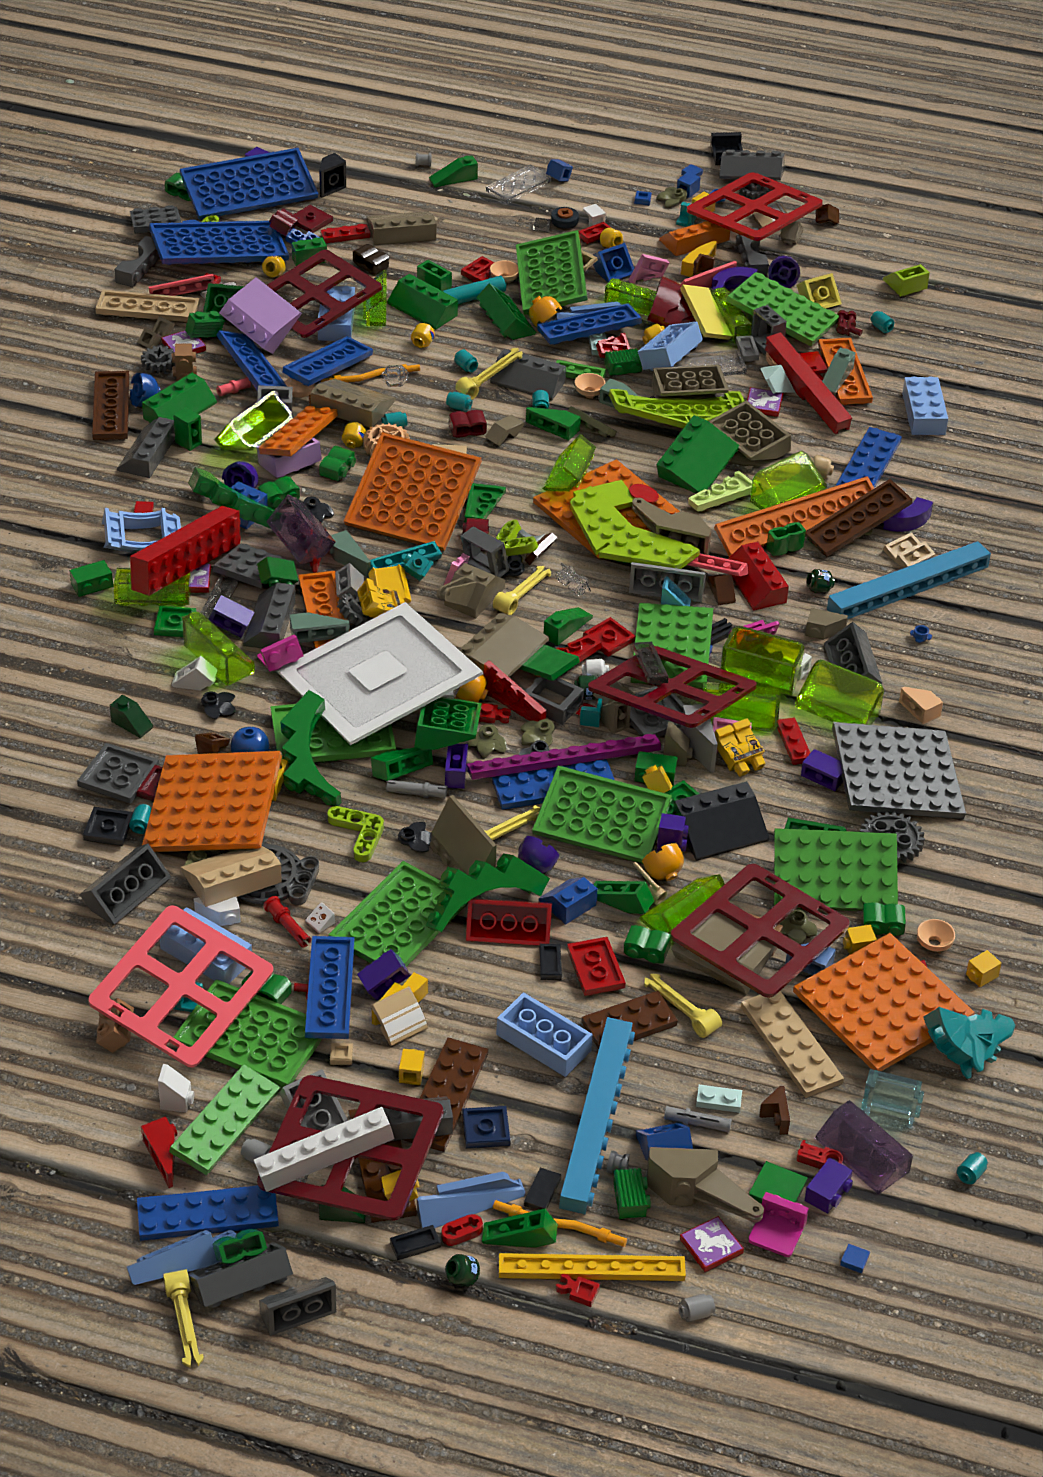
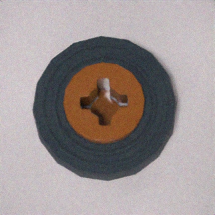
[551,207,579,229]

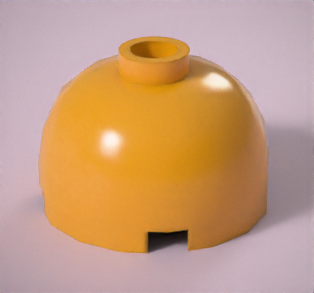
[529,296,562,327]
[455,675,489,702]
[642,843,684,881]

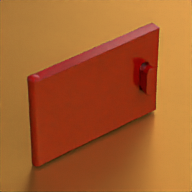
[799,351,828,374]

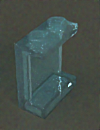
[861,1069,925,1125]

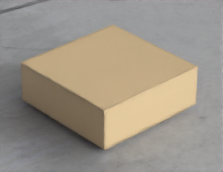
[330,1043,353,1065]

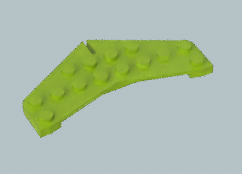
[609,389,745,428]
[570,486,700,569]

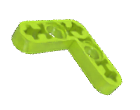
[496,519,539,556]
[327,806,384,862]

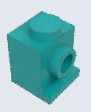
[403,551,434,581]

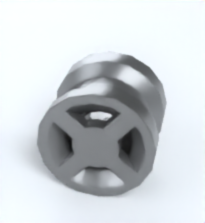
[607,1151,629,1173]

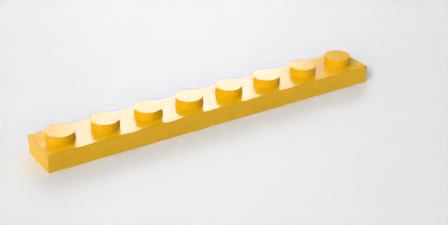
[499,1253,686,1281]

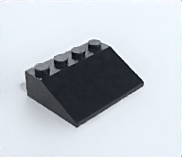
[672,781,769,861]

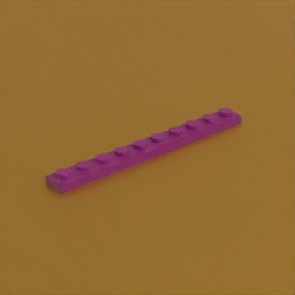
[467,734,661,780]

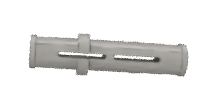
[386,780,447,799]
[664,1106,732,1133]

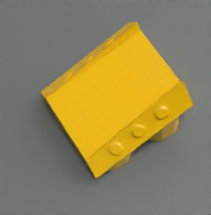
[368,564,411,603]

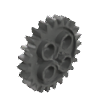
[859,811,925,865]

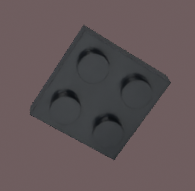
[83,807,133,846]

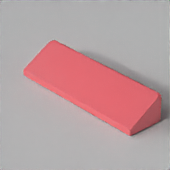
[680,261,737,288]
[149,274,215,296]
[687,553,748,576]

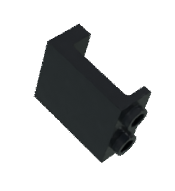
[710,132,743,166]

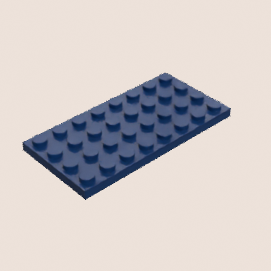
[179,148,319,220]
[149,221,289,265]

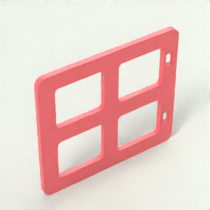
[88,905,273,1068]

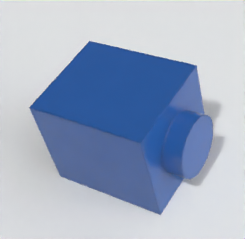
[546,159,573,181]
[677,172,701,198]

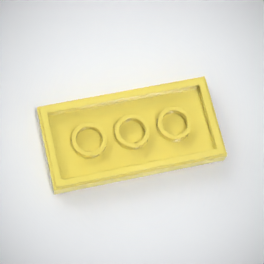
[680,284,732,340]

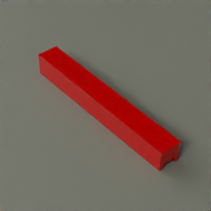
[765,332,852,434]

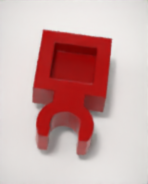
[479,703,511,724]
[556,1274,600,1307]

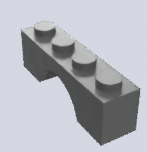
[736,228,769,278]
[114,236,160,288]

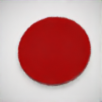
[629,484,659,503]

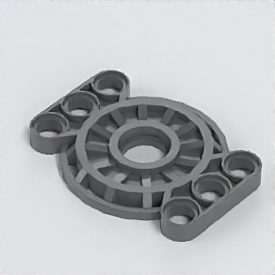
[218,844,319,905]

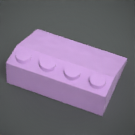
[219,277,302,354]

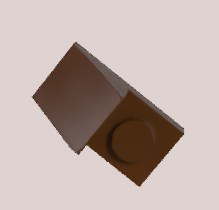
[707,574,736,605]
[195,732,230,754]
[759,1086,790,1135]

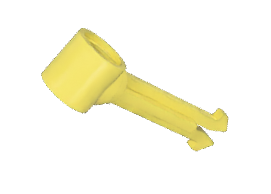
[455,348,523,399]
[493,566,551,615]
[484,805,541,841]
[644,974,722,1038]
[163,1269,204,1368]

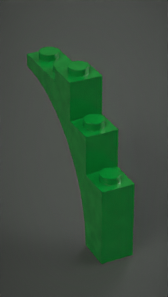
[188,467,287,532]
[280,690,342,806]
[425,853,550,932]

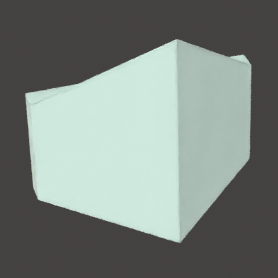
[761,365,795,394]

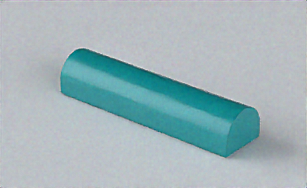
[443,275,506,304]
[370,541,442,569]

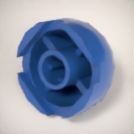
[130,373,160,407]
[231,727,269,753]

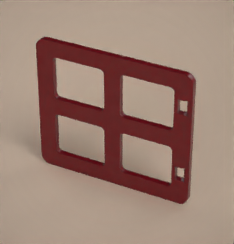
[267,250,382,338]
[588,646,757,728]
[670,864,850,998]
[257,1075,444,1221]

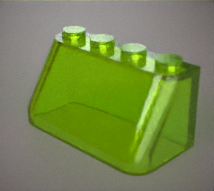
[214,391,292,451]
[750,451,827,510]
[182,612,255,686]
[720,626,805,696]
[795,660,884,725]
[701,682,781,732]

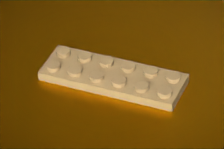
[95,290,200,323]
[741,991,844,1098]

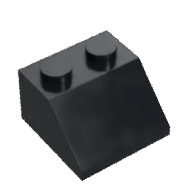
[319,153,346,198]

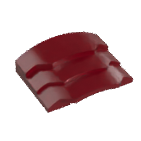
[647,276,696,327]

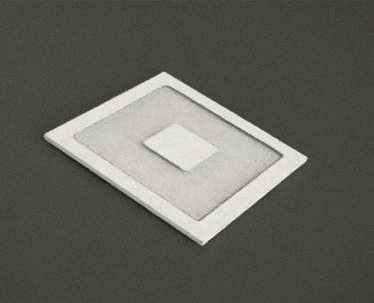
[277,602,483,745]

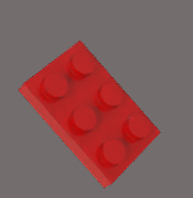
[567,937,626,996]

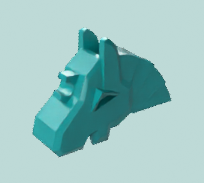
[923,1007,1015,1079]

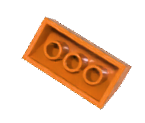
[659,221,730,256]

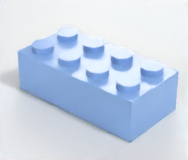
[318,286,355,341]
[638,322,703,371]
[902,377,948,435]
[160,907,252,984]
[496,992,593,1077]

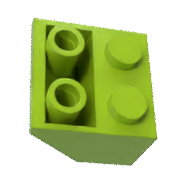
[883,264,930,297]

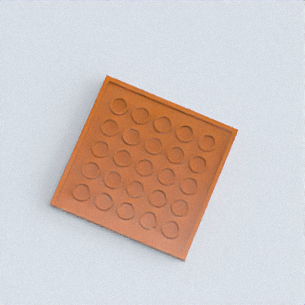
[344,432,482,551]
[533,459,680,559]
[142,751,282,852]
[793,933,975,1074]

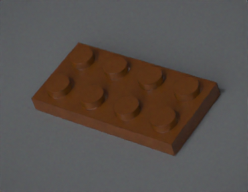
[581,991,678,1050]

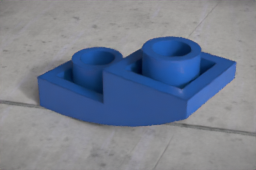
[285,228,320,244]

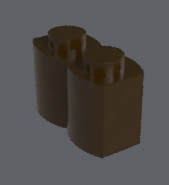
[353,244,389,274]

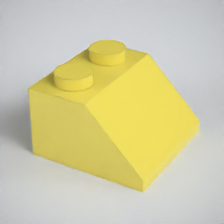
[796,273,842,309]

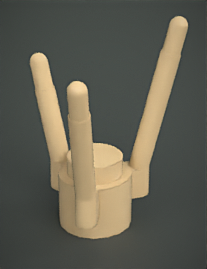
[633,862,667,905]

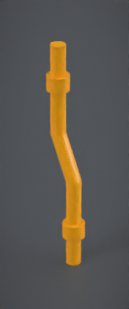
[320,364,420,383]
[493,1200,627,1247]

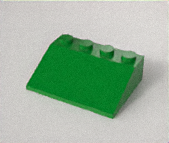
[656,415,740,494]
[414,697,482,751]

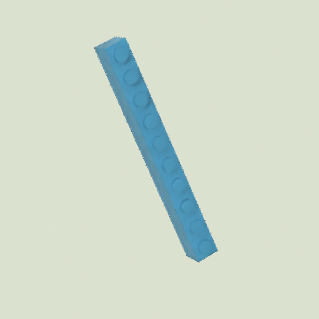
[827,541,991,620]
[559,1017,635,1215]

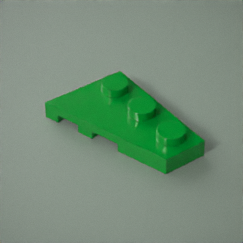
[464,483,506,522]

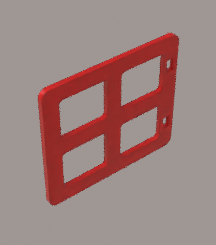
[687,172,823,241]

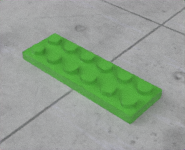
[169,1065,280,1175]

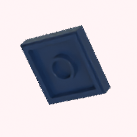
[462,1106,511,1149]

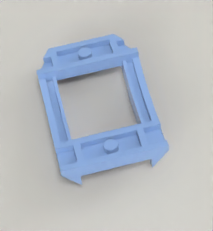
[102,508,181,552]

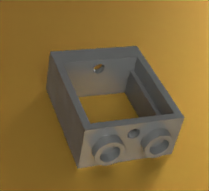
[751,305,787,356]
[460,526,509,577]
[525,677,584,725]

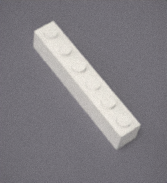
[254,1107,394,1192]

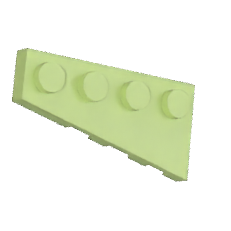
[688,471,758,512]

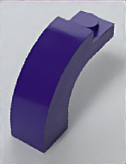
[711,267,758,304]
[881,497,933,532]

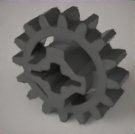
[739,181,772,200]
[141,345,175,373]
[337,593,374,627]

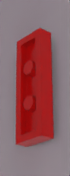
[320,224,370,243]
[776,717,810,765]

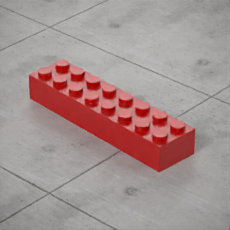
[130,506,241,596]

